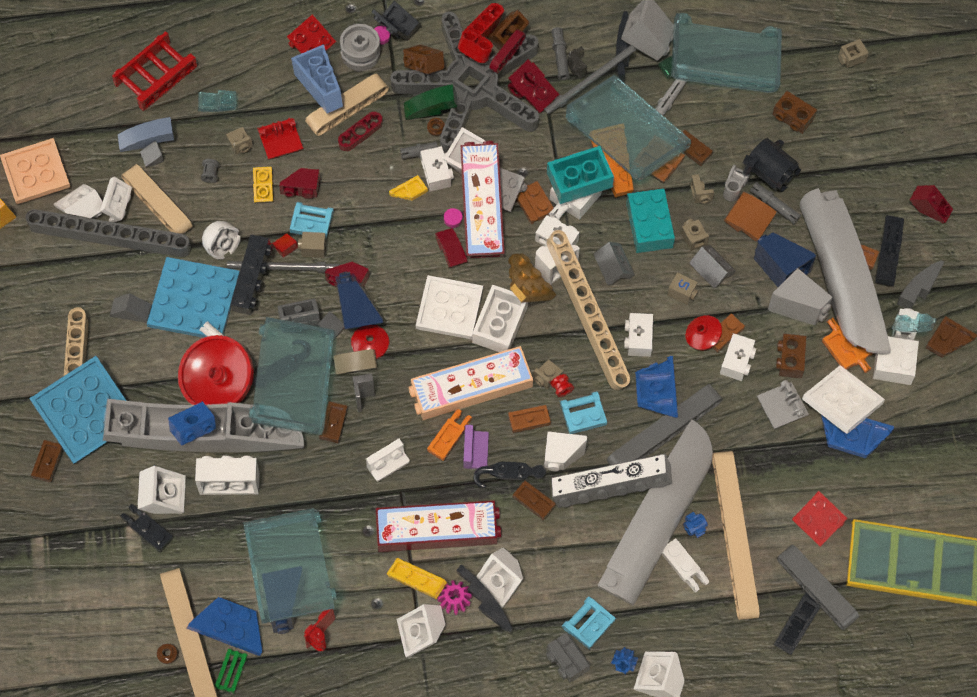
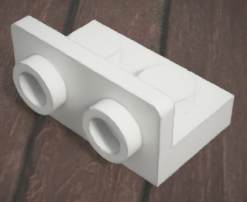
[100,177,132,222]
[366,439,410,482]

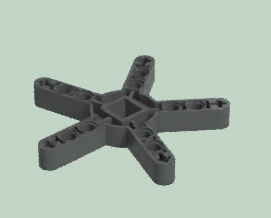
[390,12,539,153]

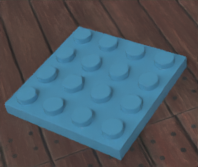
[147,257,240,338]
[30,356,126,464]

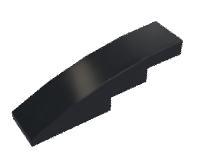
[615,11,631,84]
[875,215,904,286]
[456,564,513,635]
[774,592,821,655]

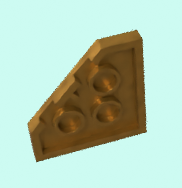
[508,253,556,303]

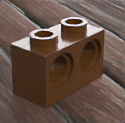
[403,45,444,74]
[772,91,817,134]
[776,334,806,379]

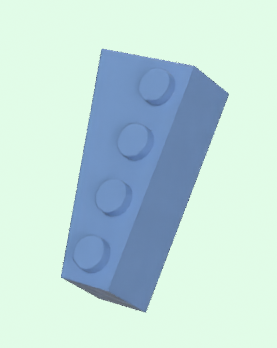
[291,44,343,113]

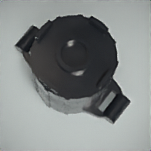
[742,138,801,192]

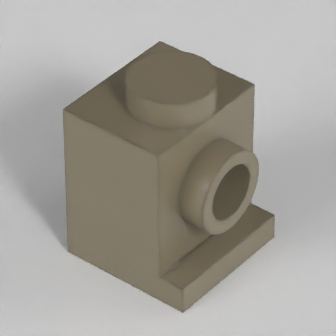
[838,39,869,68]
[681,219,709,251]

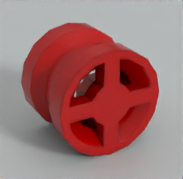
[550,374,574,397]

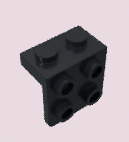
[371,1,421,40]

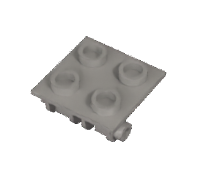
[499,167,527,212]
[757,380,809,429]

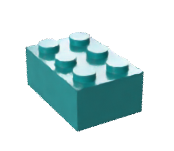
[547,146,614,204]
[626,189,675,253]

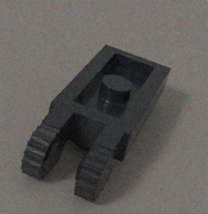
[120,504,174,553]

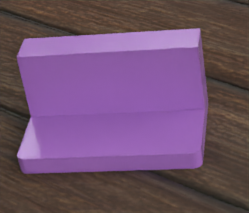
[464,425,489,469]

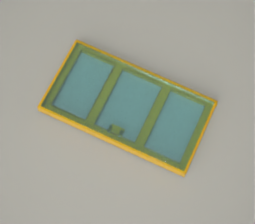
[846,519,977,606]

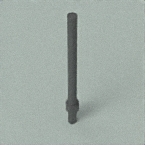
[544,45,636,115]
[227,261,340,273]

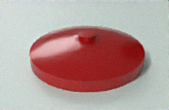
[178,335,254,405]

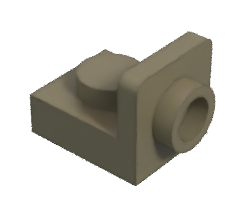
[226,127,253,155]
[690,174,714,204]
[533,359,563,389]

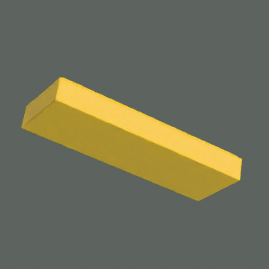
[387,558,447,599]

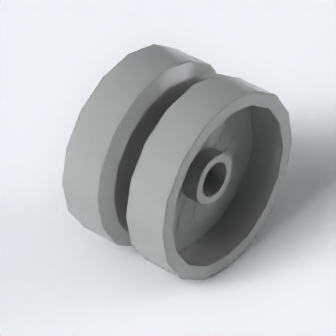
[340,24,380,71]

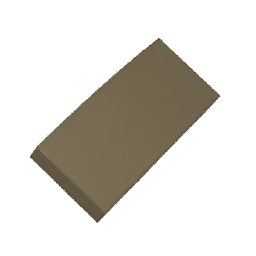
[333,349,377,375]

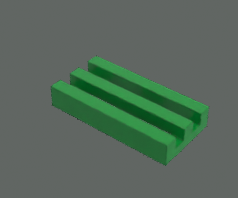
[215,649,248,694]

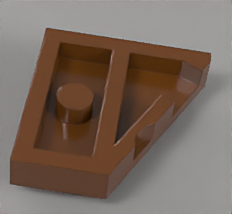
[926,316,977,358]

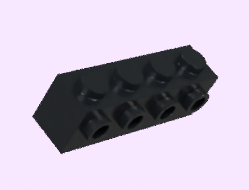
[230,234,273,315]

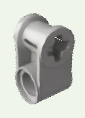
[723,165,751,202]

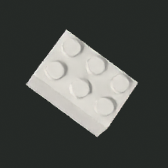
[472,285,528,352]
[195,456,259,495]

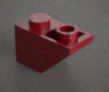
[279,168,320,199]
[910,185,953,223]
[325,262,370,287]

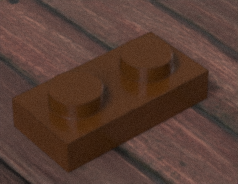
[673,130,713,166]
[319,401,347,443]
[31,440,63,483]
[512,481,556,521]

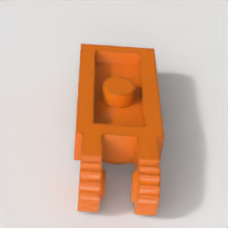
[427,409,472,461]

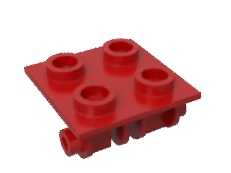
[287,14,336,54]
[257,118,303,160]
[792,491,848,547]
[304,606,335,651]

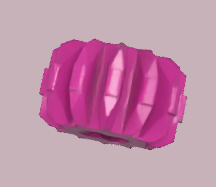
[437,580,472,615]

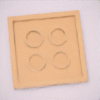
[0,138,70,204]

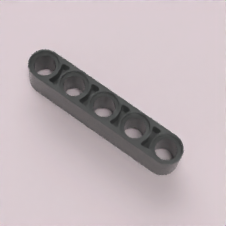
[777,545,859,630]

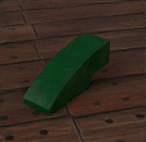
[404,84,457,120]

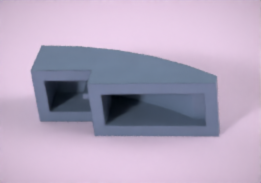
[118,117,174,152]

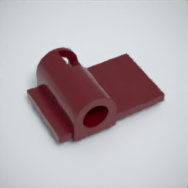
[508,59,559,113]

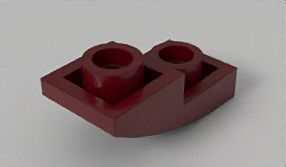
[435,228,468,268]

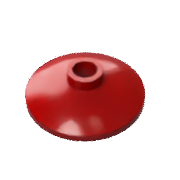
[685,315,722,350]
[351,324,389,359]

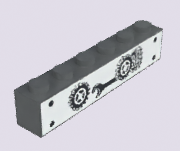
[551,454,672,508]

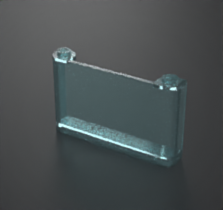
[671,13,782,93]
[566,75,691,181]
[248,317,334,435]
[243,508,337,624]

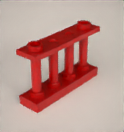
[112,31,197,111]

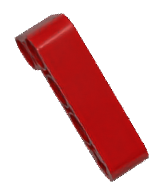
[458,3,504,63]

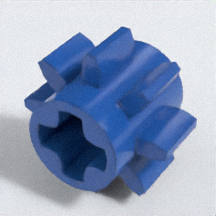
[683,512,708,538]
[611,647,638,674]

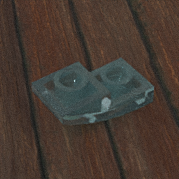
[198,90,236,112]
[892,313,936,332]

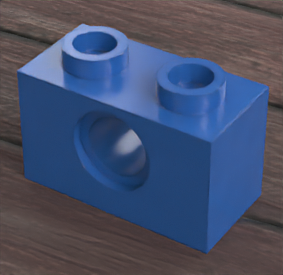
[168,402,216,446]

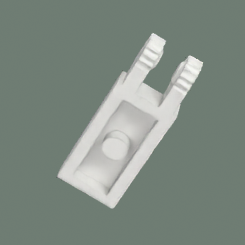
[662,539,709,593]

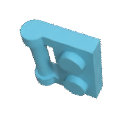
[290,202,334,239]
[560,391,607,434]
[562,597,616,649]

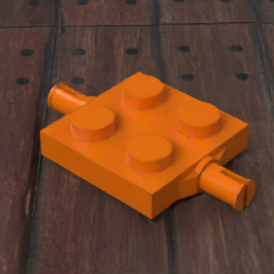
[822,318,874,373]

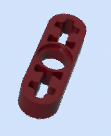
[489,29,526,74]
[338,111,383,152]

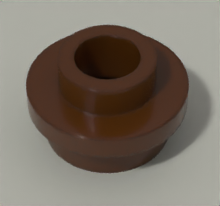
[427,118,445,136]
[157,644,177,664]

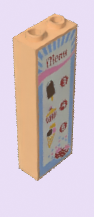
[408,346,533,420]

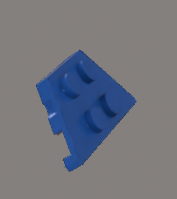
[635,356,678,417]
[821,414,894,458]
[186,597,262,656]

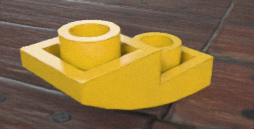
[253,167,273,203]

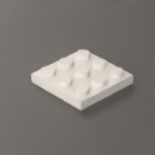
[416,275,483,340]
[802,365,885,434]

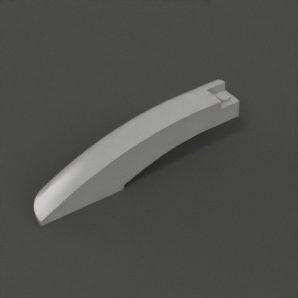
[799,188,891,354]
[103,399,304,452]
[598,419,713,606]

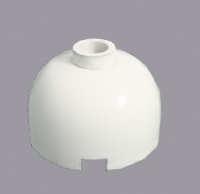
[202,221,240,259]

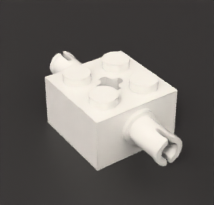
[549,187,602,220]

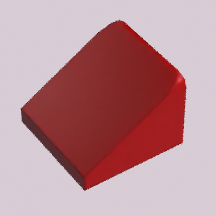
[272,234,298,258]

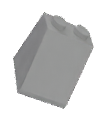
[621,0,674,61]
[768,268,832,326]

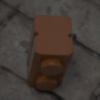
[488,10,529,50]

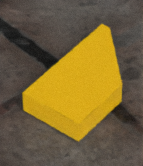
[389,175,428,201]

